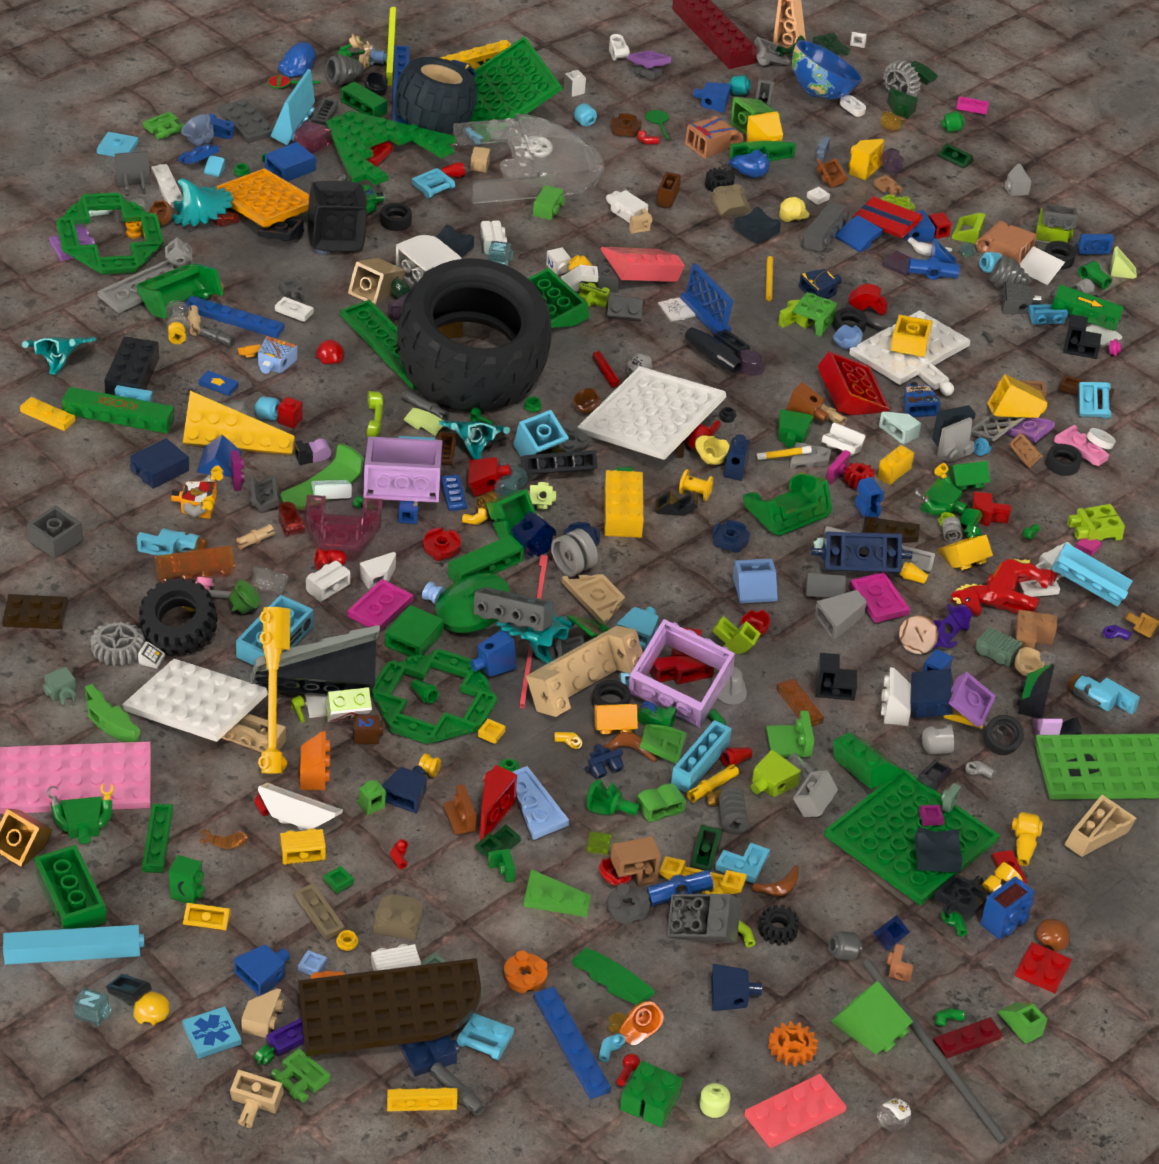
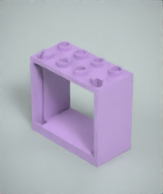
[364,437,442,502]
[629,619,735,728]

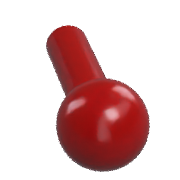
[617,1053,641,1086]

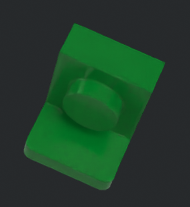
[488,849,515,883]

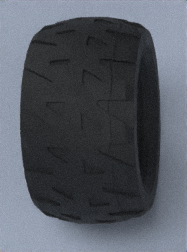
[397,258,552,411]

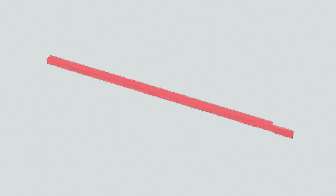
[520,555,548,708]

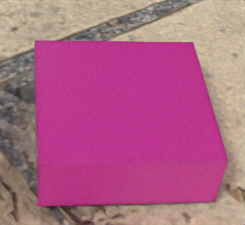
[1076,538,1102,556]

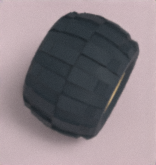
[395,57,477,134]

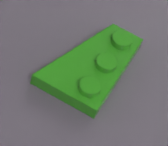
[523,869,591,917]

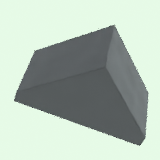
[755,79,774,107]

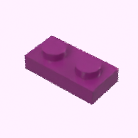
[231,450,245,491]

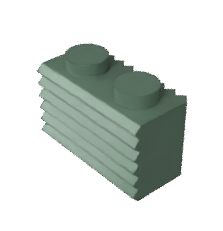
[975,626,1022,667]

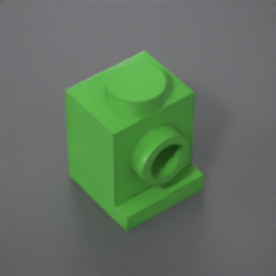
[356,780,386,816]

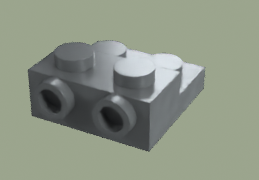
[1042,204,1078,230]

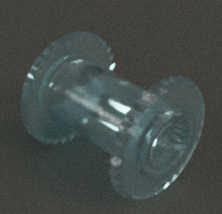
[495,465,528,497]

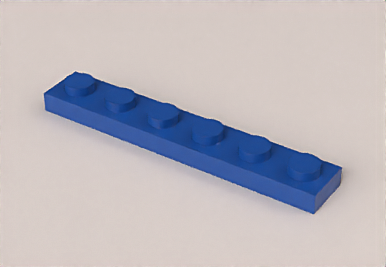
[183,296,285,338]
[533,987,611,1099]

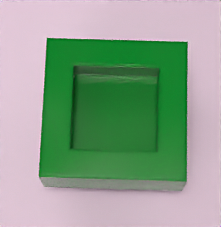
[324,866,354,894]

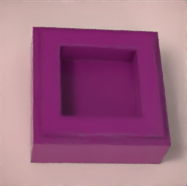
[919,805,944,826]

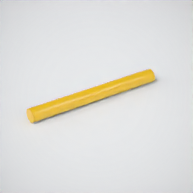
[766,256,773,301]

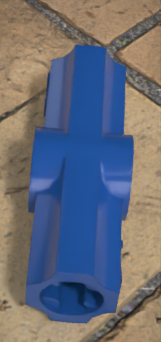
[907,257,960,279]
[647,870,714,906]

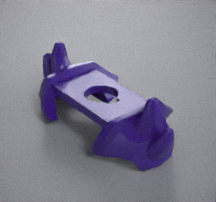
[932,604,972,649]

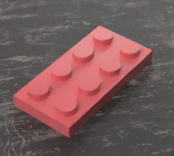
[744,1074,846,1149]

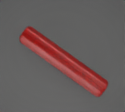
[592,351,620,388]

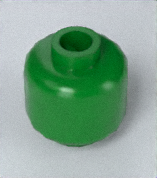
[941,111,965,133]

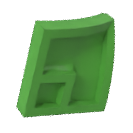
[639,724,687,764]

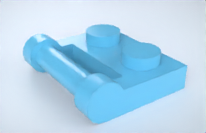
[412,168,455,199]
[1079,382,1111,419]
[457,1013,514,1060]

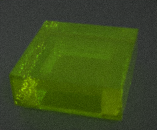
[587,831,611,855]

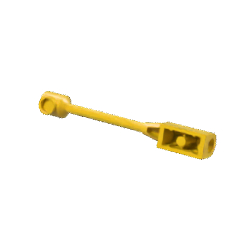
[258,607,290,774]

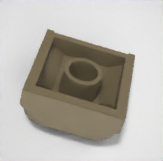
[710,184,752,217]
[373,894,424,940]

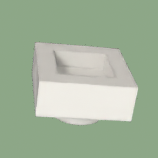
[807,187,830,205]

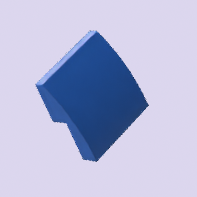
[835,215,883,253]

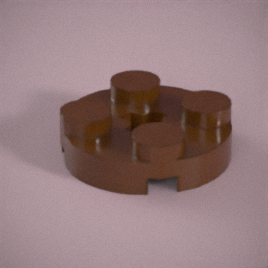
[610,113,642,138]

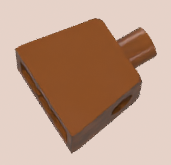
[786,382,829,422]

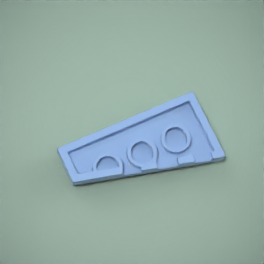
[513,766,569,840]

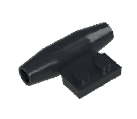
[685,327,750,374]

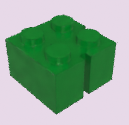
[486,489,540,539]
[620,1061,683,1128]

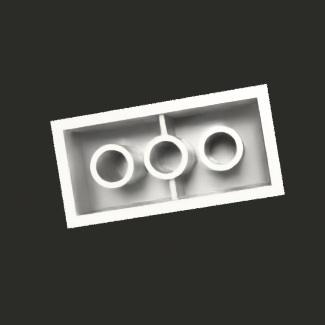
[396,235,462,286]

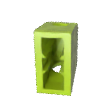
[751,750,801,797]

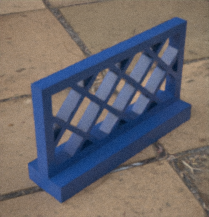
[680,264,733,334]

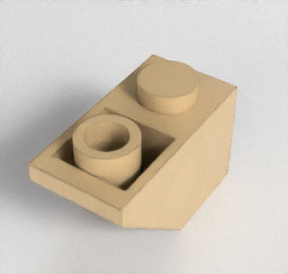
[241,989,284,1038]

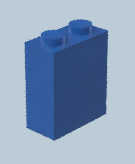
[265,142,317,182]

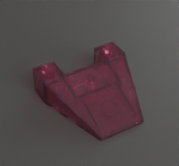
[306,495,383,551]

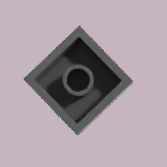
[27,505,83,558]

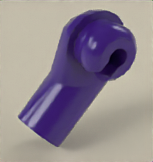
[1103,625,1132,641]

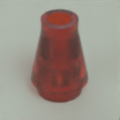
[214,211,239,227]

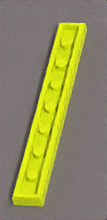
[386,7,396,86]

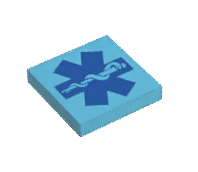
[182,1006,241,1059]

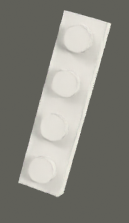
[151,164,183,208]

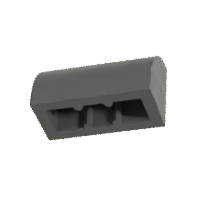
[805,573,846,598]

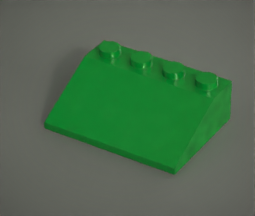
[528,267,589,328]

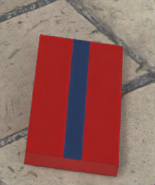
[853,196,923,238]

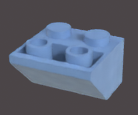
[733,559,778,603]

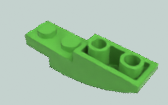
[85,684,140,742]

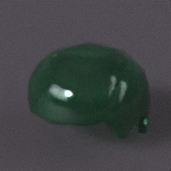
[391,276,411,301]

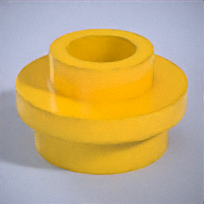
[336,930,358,951]

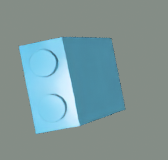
[513,410,569,457]

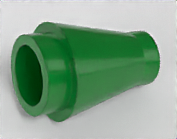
[410,679,439,704]

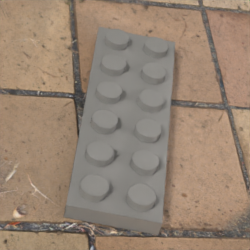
[98,260,194,313]

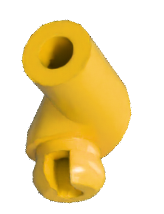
[462,508,488,525]
[554,732,582,749]

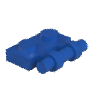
[178,144,219,164]

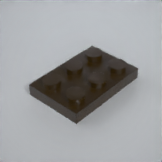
[2,594,68,630]

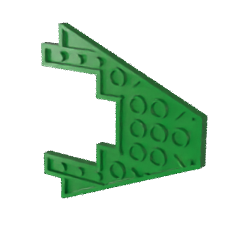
[326,111,456,185]

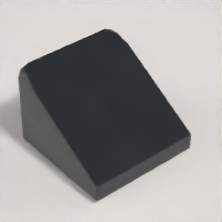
[1059,717,1082,735]

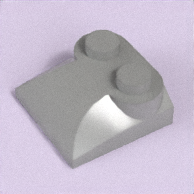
[754,37,790,66]
[937,417,975,462]

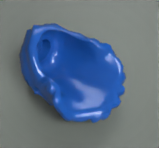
[278,42,316,78]
[728,149,770,178]

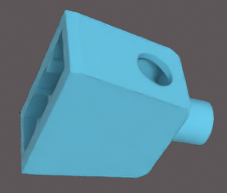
[617,607,659,649]

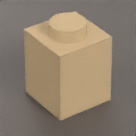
[470,147,490,173]

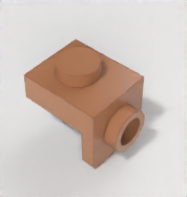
[887,944,913,982]

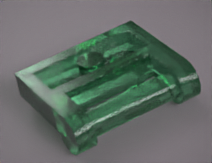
[812,33,850,56]

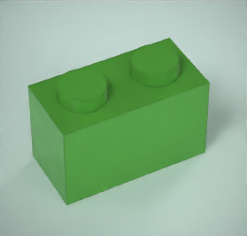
[533,185,565,220]

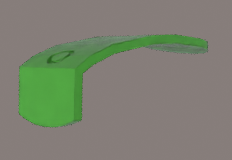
[280,444,364,510]

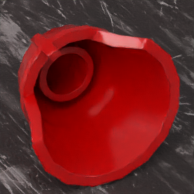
[686,420,721,450]

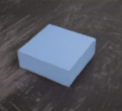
[298,950,328,975]

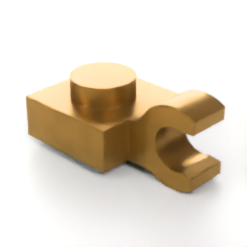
[1124,612,1159,639]

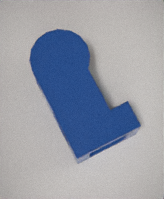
[209,113,234,139]
[399,500,418,524]

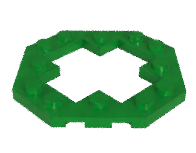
[56,192,164,274]
[371,649,497,744]

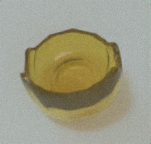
[880,111,905,131]

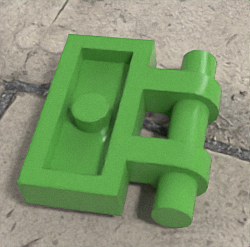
[143,111,184,140]
[270,1049,331,1103]

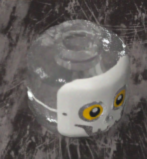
[877,1098,911,1132]

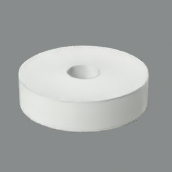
[1087,428,1116,449]

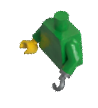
[915,463,968,517]
[47,784,114,844]

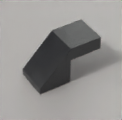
[655,491,698,516]

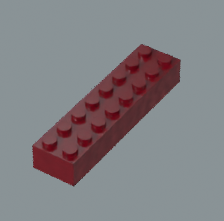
[672,0,757,69]

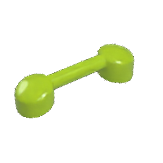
[367,391,383,438]

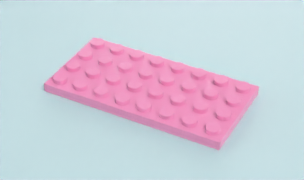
[0,742,151,814]

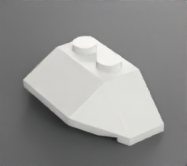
[258,783,343,831]

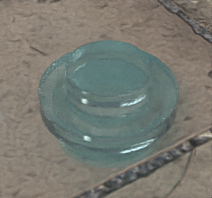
[959,242,976,257]

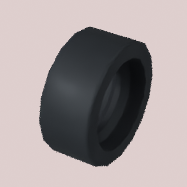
[380,203,412,231]
[1044,241,1076,269]
[834,307,867,333]
[1046,444,1082,476]
[592,680,631,707]
[983,715,1024,755]

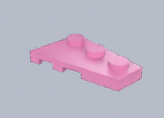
[1054,425,1109,466]

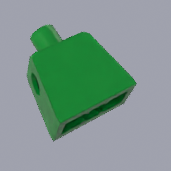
[778,409,813,447]

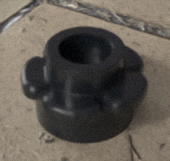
[719,407,737,423]

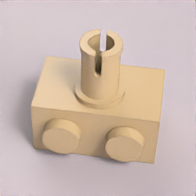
[230,1070,284,1128]

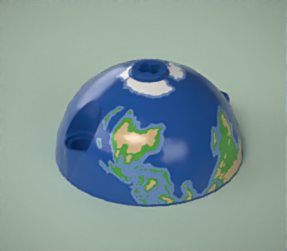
[792,40,862,99]

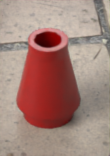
[441,162,466,177]
[721,747,752,767]

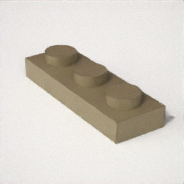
[295,883,345,941]

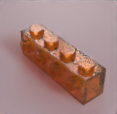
[153,545,236,583]

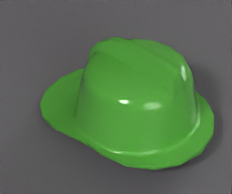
[229,580,261,614]

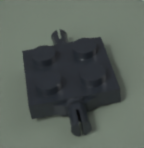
[934,873,991,918]

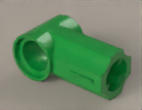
[1078,261,1112,290]

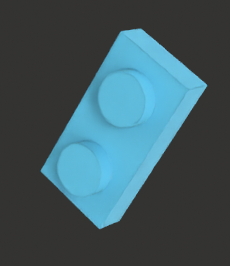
[115,385,153,402]

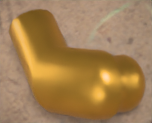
[706,790,723,807]

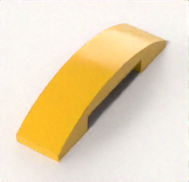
[659,856,747,894]

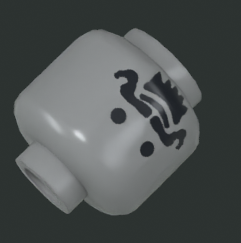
[627,353,653,375]

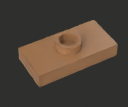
[1009,432,1043,468]

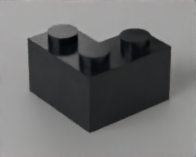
[1063,314,1102,359]
[815,653,857,701]

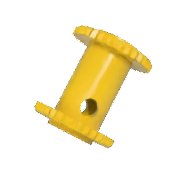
[679,469,714,501]

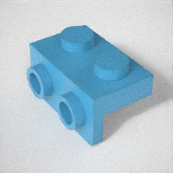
[1028,304,1068,324]

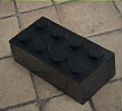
[104,337,159,395]

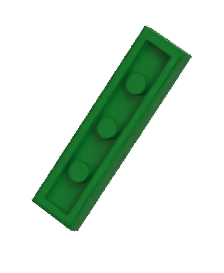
[142,803,174,873]

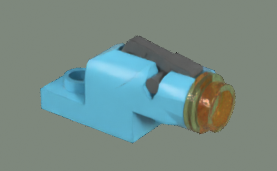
[137,528,208,560]
[1068,673,1140,714]

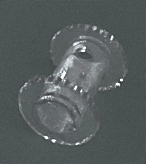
[165,300,191,335]

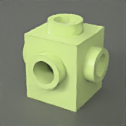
[530,482,556,509]

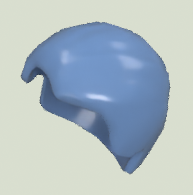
[833,325,863,350]

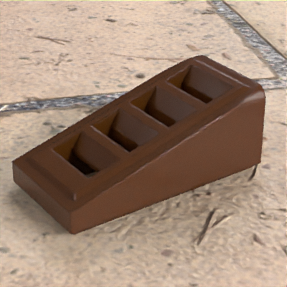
[438,432,457,466]

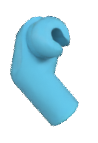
[598,1034,625,1062]

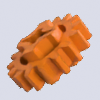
[768,1021,818,1067]

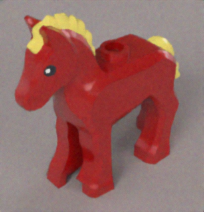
[951,559,1057,616]

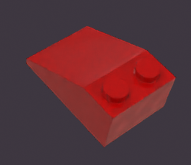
[480,765,517,841]

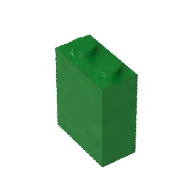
[385,605,444,657]

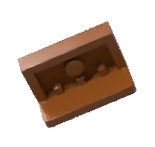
[816,158,848,188]

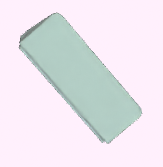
[311,480,352,499]

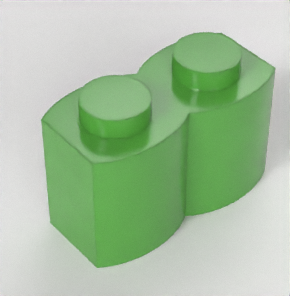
[637,784,686,822]

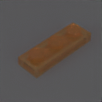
[776,679,824,727]

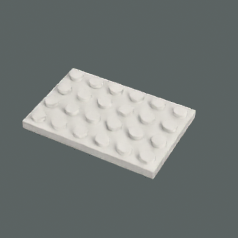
[849,311,970,385]
[122,659,268,742]

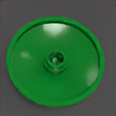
[435,574,511,633]

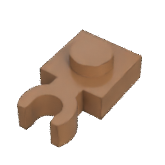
[874,175,903,197]

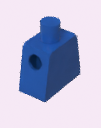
[694,82,731,113]
[904,210,935,242]
[470,630,517,676]
[234,945,290,996]

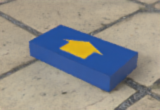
[198,370,239,396]

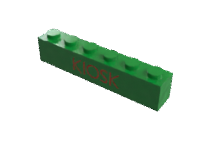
[62,387,174,434]

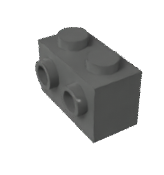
[594,258,618,293]

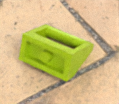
[952,213,986,245]

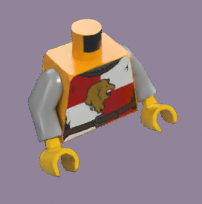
[171,465,223,519]

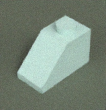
[879,412,921,445]

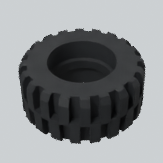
[139,577,218,656]

